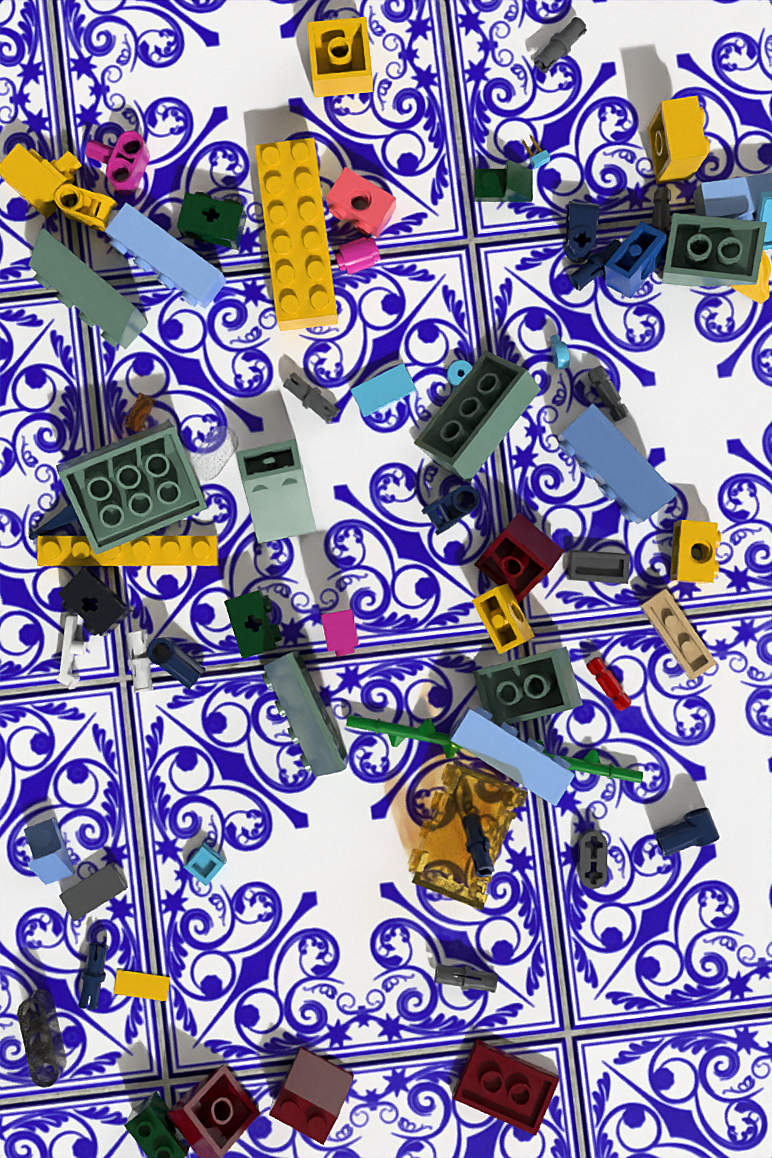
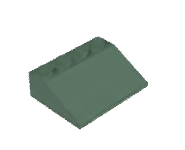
[56,421,208,555]
[262,650,349,777]

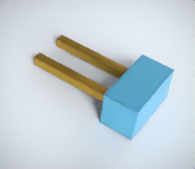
[522,136,550,170]

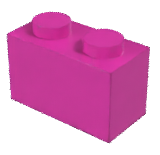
[321,609,360,656]

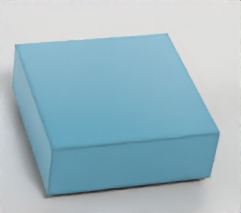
[184,842,227,886]

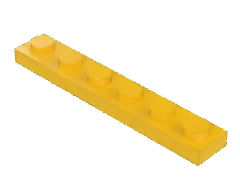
[37,536,219,566]

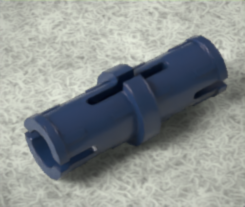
[568,239,622,291]
[461,814,495,877]
[78,942,109,1010]

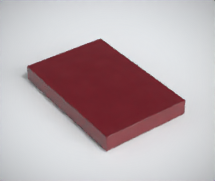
[452,1038,560,1136]

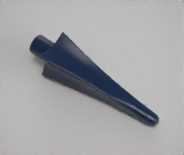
[28,503,79,540]

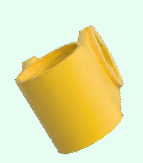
[54,184,117,232]

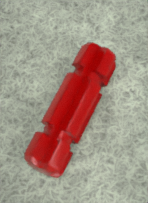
[586,657,632,711]

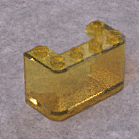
[407,759,528,911]

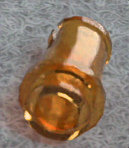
[124,392,156,433]

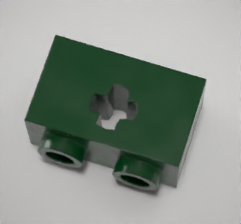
[176,192,247,251]
[224,590,282,659]
[124,1091,190,1158]

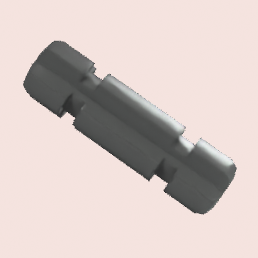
[652,188,671,245]
[588,365,629,422]

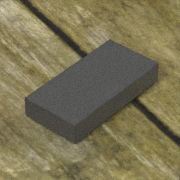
[567,550,630,584]
[59,862,128,922]

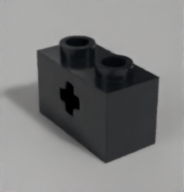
[58,568,133,636]

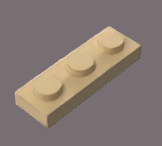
[639,589,717,680]

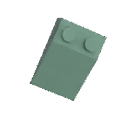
[662,213,767,287]
[473,646,583,726]

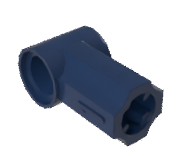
[147,637,206,689]
[654,807,720,857]

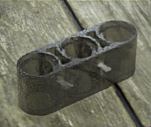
[17,989,67,1088]

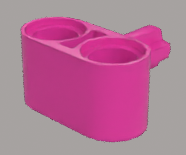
[85,131,150,196]

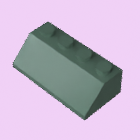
[29,228,149,350]
[414,350,541,484]

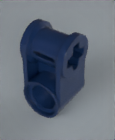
[565,201,600,263]
[421,485,479,536]

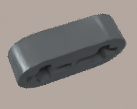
[577,829,608,889]

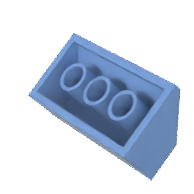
[557,403,678,524]

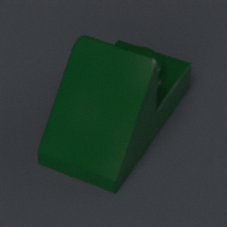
[474,160,533,202]

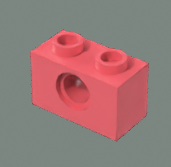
[326,167,396,238]

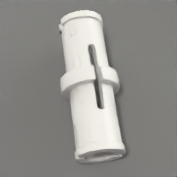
[126,631,154,693]

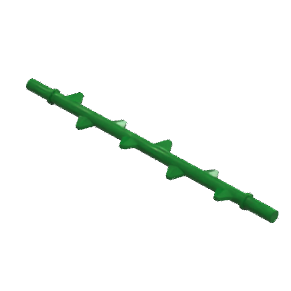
[346,714,643,783]

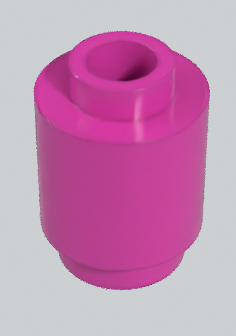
[335,237,381,275]

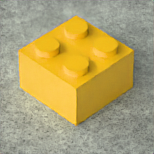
[307,17,373,98]
[647,96,710,184]

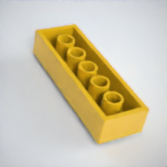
[255,137,338,331]

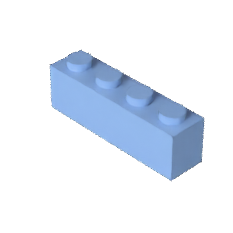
[693,173,772,221]
[105,203,226,310]
[449,705,575,806]

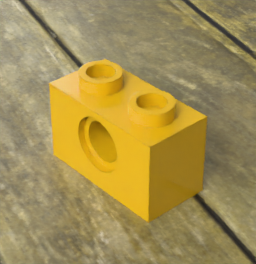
[670,520,721,584]
[472,583,535,655]

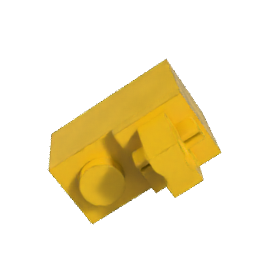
[0,143,82,219]

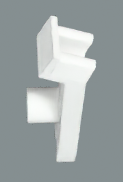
[57,615,86,690]

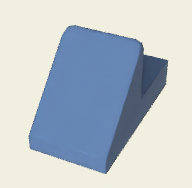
[23,817,75,885]

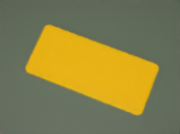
[114,970,170,1001]

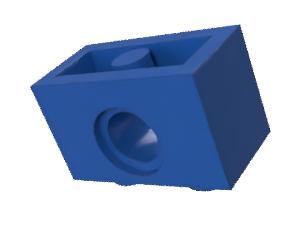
[605,221,666,299]

